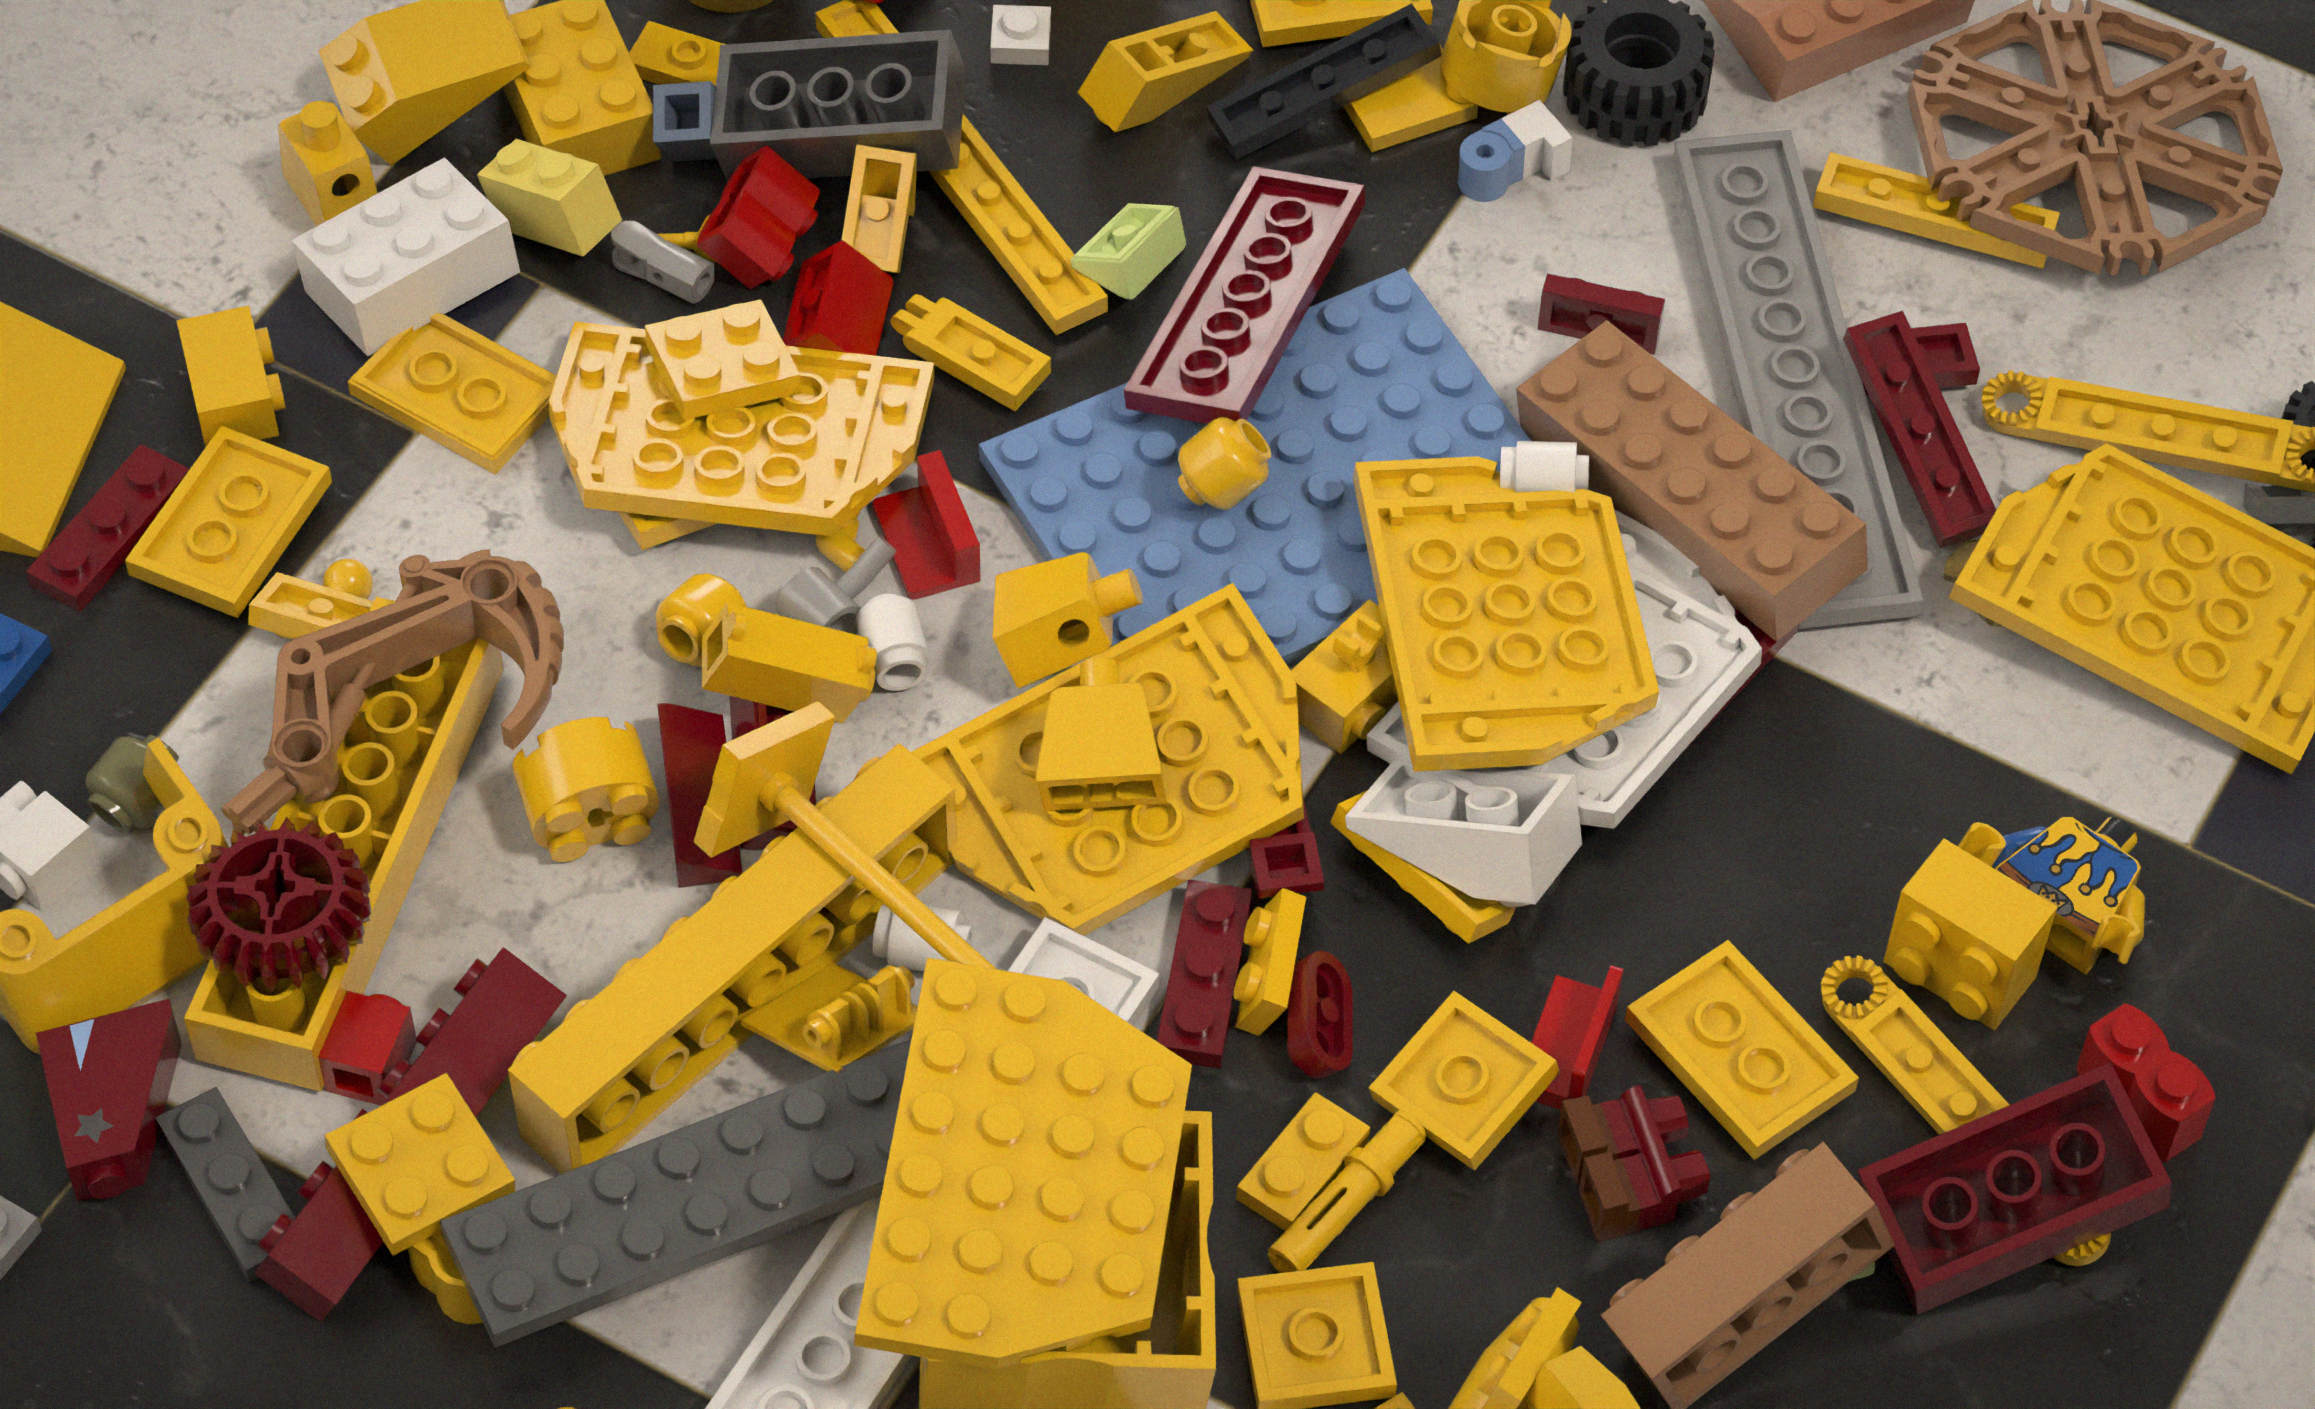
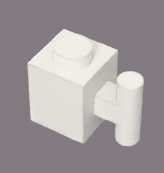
[0,781,100,912]

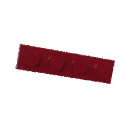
[1843,311,1996,548]

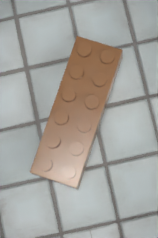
[1516,320,1868,642]

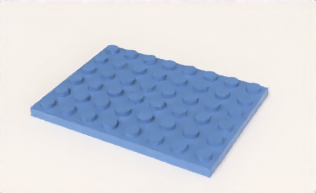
[979,268,1531,668]

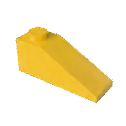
[1077,11,1253,132]

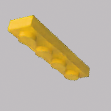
[1813,152,2060,269]

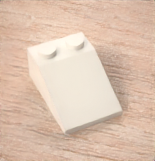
[1345,760,1582,907]

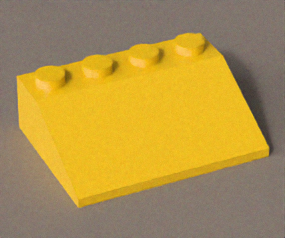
[0,302,126,558]

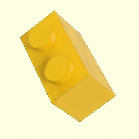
[176,305,286,447]

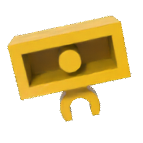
[1291,599,1399,754]

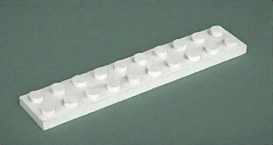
[705,917,1160,1409]

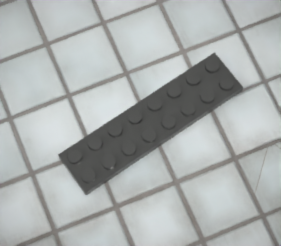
[440,1040,911,1348]

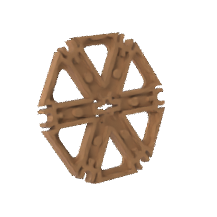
[1907,0,2283,275]

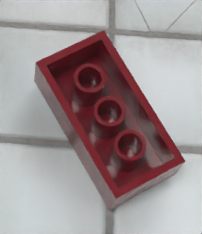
[1857,1062,2172,1315]

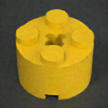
[1440,0,1571,115]
[512,717,660,862]

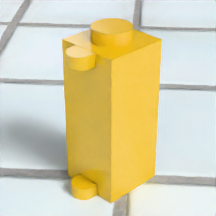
[702,602,877,723]

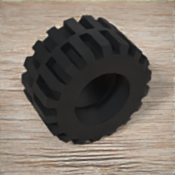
[1563,0,1715,147]

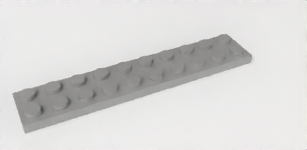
[1673,130,1924,629]

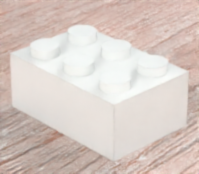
[291,157,520,356]

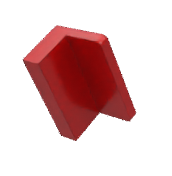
[783,240,893,356]
[873,450,981,600]
[1531,965,1624,1110]

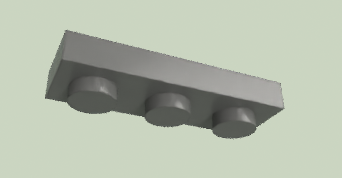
[155,1087,295,1283]

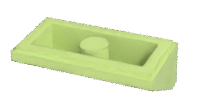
[1070,203,1186,300]

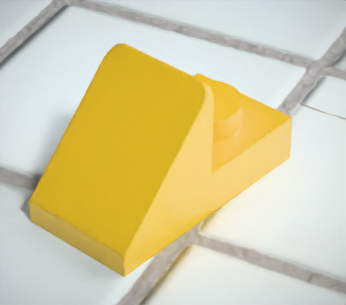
[842,144,917,274]

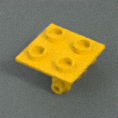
[741,963,918,1074]

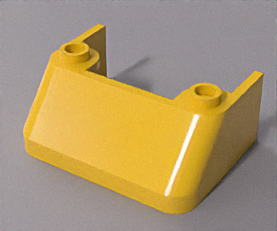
[0,737,229,1055]

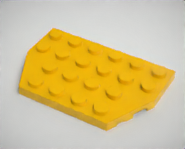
[549,321,934,536]
[1948,443,2315,775]
[1353,456,1659,772]
[911,583,1304,936]
[854,957,1192,1370]

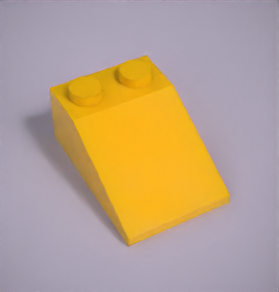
[318,0,531,166]

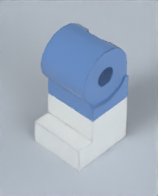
[1458,100,1573,202]

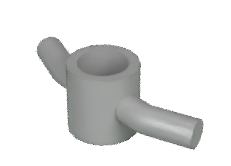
[775,535,897,634]

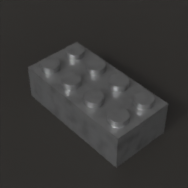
[710,30,966,182]

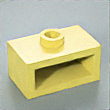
[477,139,622,256]

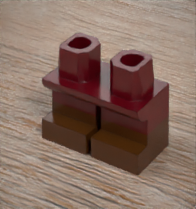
[1557,1085,1711,1243]

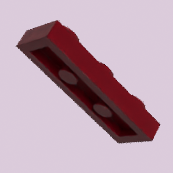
[26,444,190,612]
[1157,880,1253,1069]

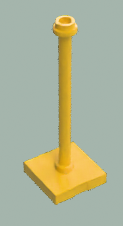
[694,701,997,969]

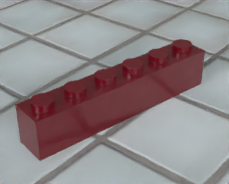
[254,947,567,1322]

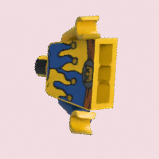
[1958,817,2145,975]

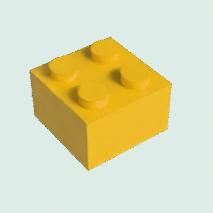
[1883,839,2057,1031]

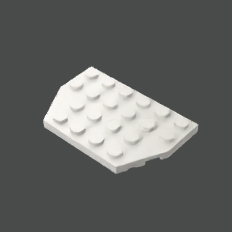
[1367,509,1762,829]

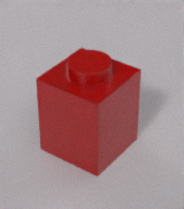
[318,991,417,1106]

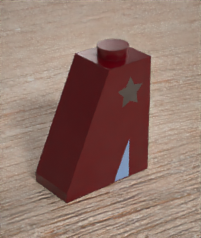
[36,999,182,1202]

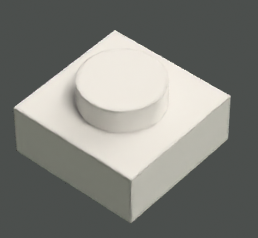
[990,5,1051,65]

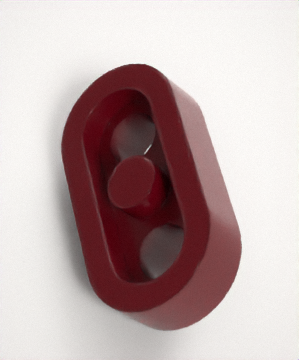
[1287,950,1353,1079]

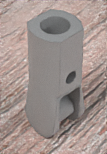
[611,221,714,303]

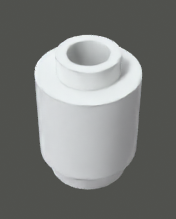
[1500,441,1589,492]
[855,593,930,691]
[872,904,973,971]

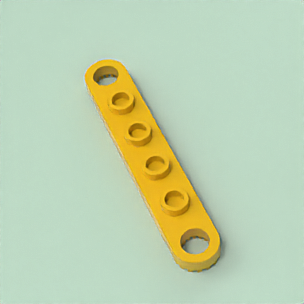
[1982,370,2315,492]
[1821,955,2111,1266]

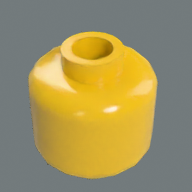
[1178,417,1271,510]
[655,573,747,667]

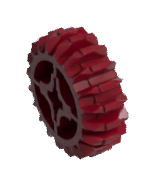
[187,816,372,992]

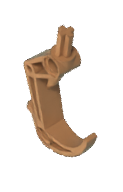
[222,549,564,835]

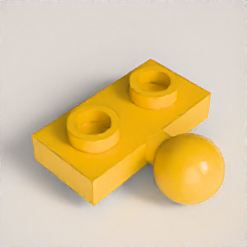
[248,558,374,639]

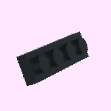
[1206,3,1442,160]

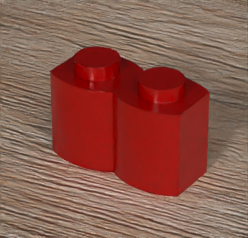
[696,145,820,289]
[2076,1003,2216,1162]

